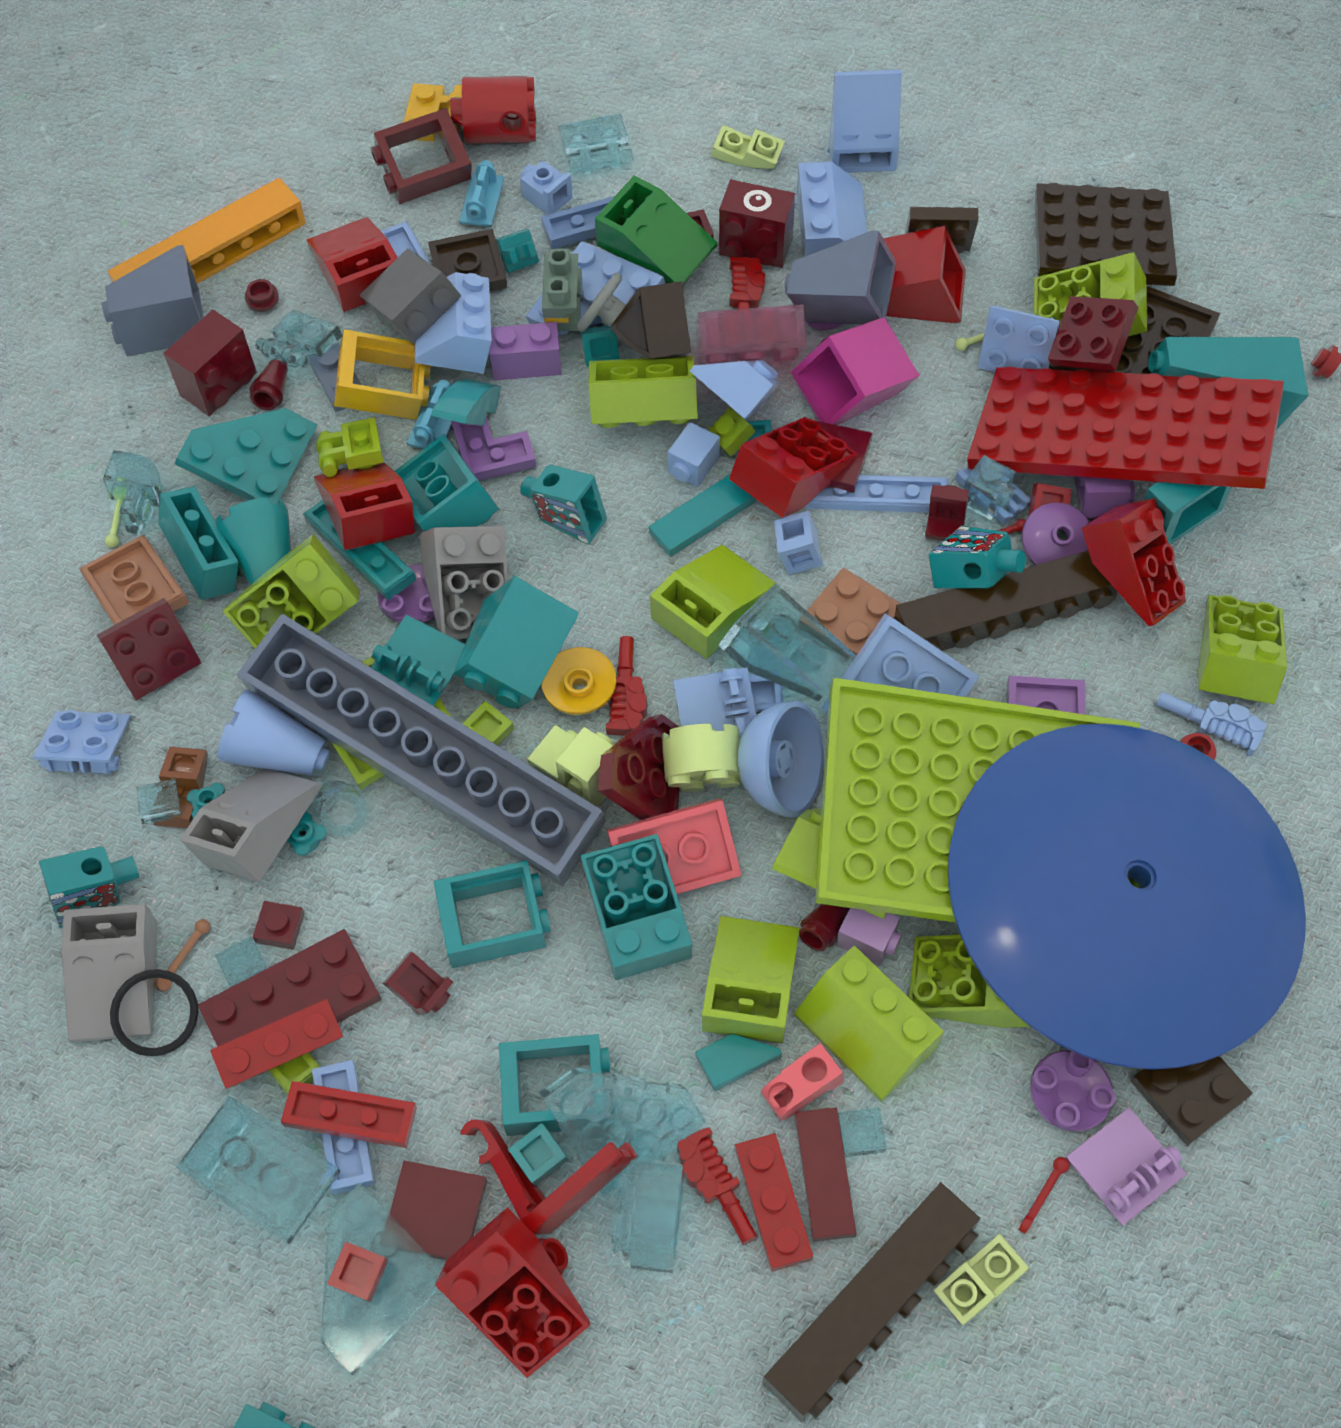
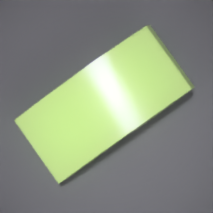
[710,125,785,169]
[933,1233,1030,1326]

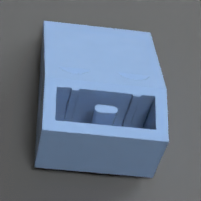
[829,70,902,173]

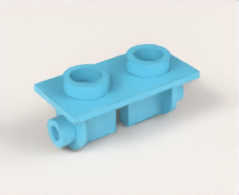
[459,160,505,227]
[406,380,452,449]

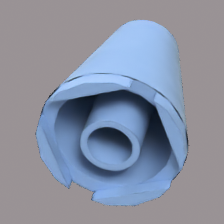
[217,689,331,776]

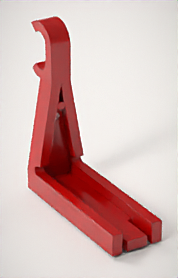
[460,1119,638,1235]

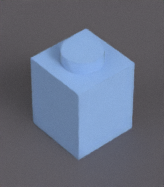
[667,422,720,487]

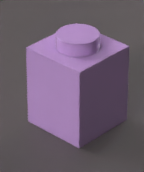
[836,908,902,966]

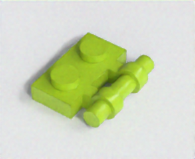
[316,417,384,477]

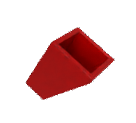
[883,226,966,323]

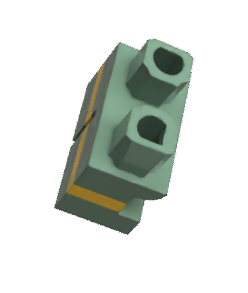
[542,249,583,331]

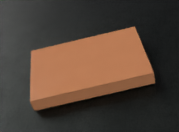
[79,534,189,625]

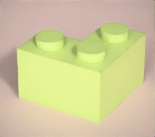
[527,725,614,807]

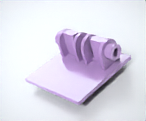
[1065,1107,1187,1226]

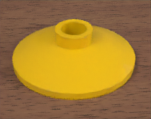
[541,647,616,715]

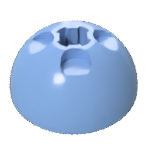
[737,701,824,818]

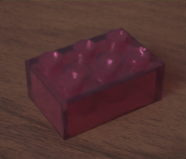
[695,305,806,364]

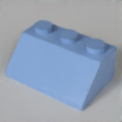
[797,161,867,257]
[415,272,492,374]
[690,360,781,419]

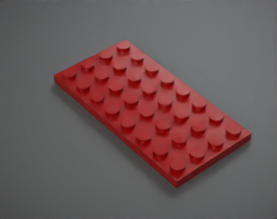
[967,367,1284,489]

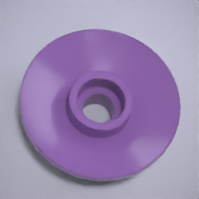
[1022,503,1089,565]

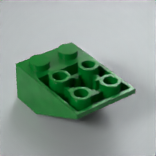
[595,175,717,286]

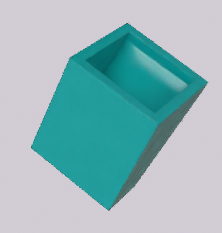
[453,576,579,709]

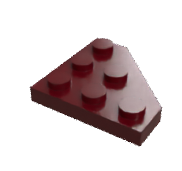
[597,714,680,820]

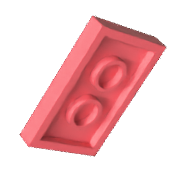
[606,798,742,894]

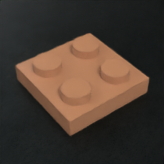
[800,568,901,659]

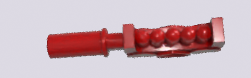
[729,257,766,342]
[606,636,648,736]
[677,1127,758,1245]

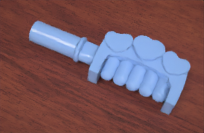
[1156,692,1267,757]

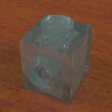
[964,455,1016,521]

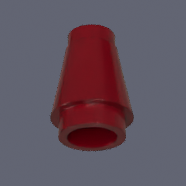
[249,359,288,410]
[799,904,850,951]

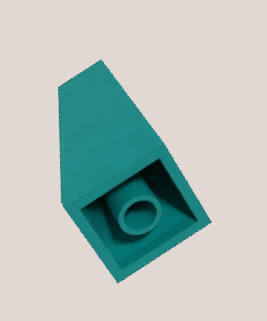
[1148,337,1309,430]

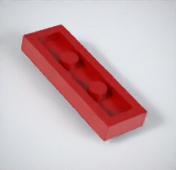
[210,999,343,1089]
[281,1081,417,1148]
[735,1133,813,1272]

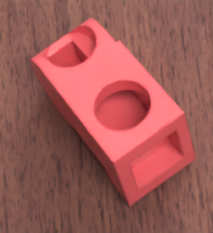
[761,1043,845,1121]

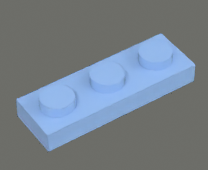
[312,1060,375,1194]

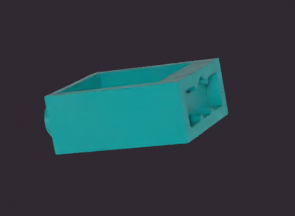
[1144,482,1231,545]
[433,860,551,969]
[499,1034,614,1136]

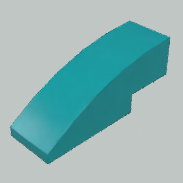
[431,379,501,426]

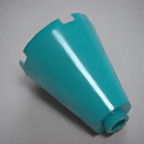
[216,498,291,585]

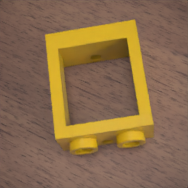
[334,329,431,420]

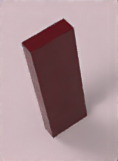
[795,1107,857,1242]

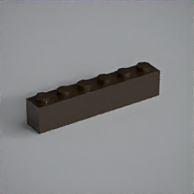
[894,550,1118,651]
[762,1182,981,1422]

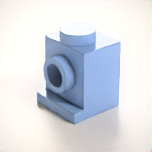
[520,160,573,215]
[774,511,823,575]

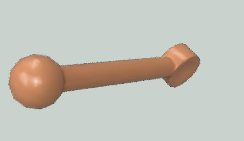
[154,919,211,991]

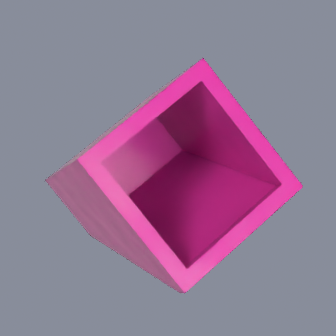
[790,317,920,425]

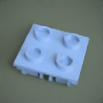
[978,306,1060,372]
[673,667,756,740]
[33,710,131,774]

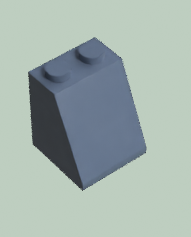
[784,230,896,325]
[102,245,204,357]

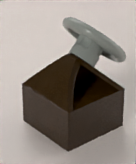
[577,273,691,359]

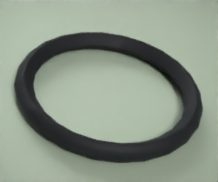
[110,969,199,1057]

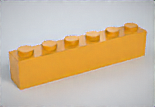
[107,177,306,284]

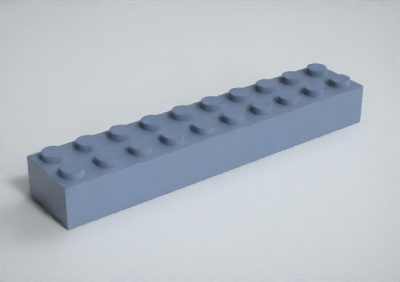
[237,614,606,887]

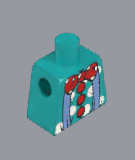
[520,465,607,545]
[928,526,1026,588]
[39,846,140,928]

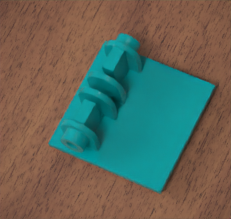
[370,615,465,706]

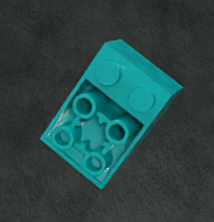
[580,834,693,981]

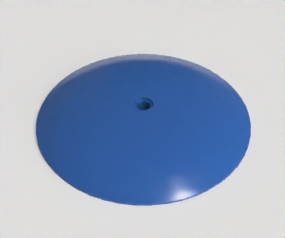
[948,724,1306,1070]

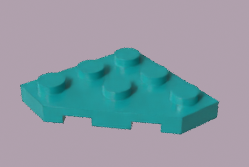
[174,408,318,504]

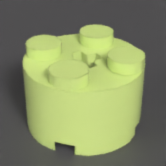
[662,724,741,793]

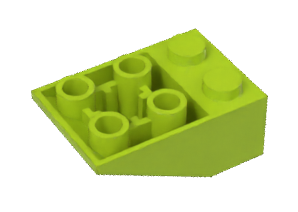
[1034,252,1147,336]
[222,534,361,649]
[650,544,778,660]
[1198,594,1287,705]
[702,916,800,1044]
[909,935,1030,1028]

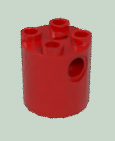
[450,76,536,144]

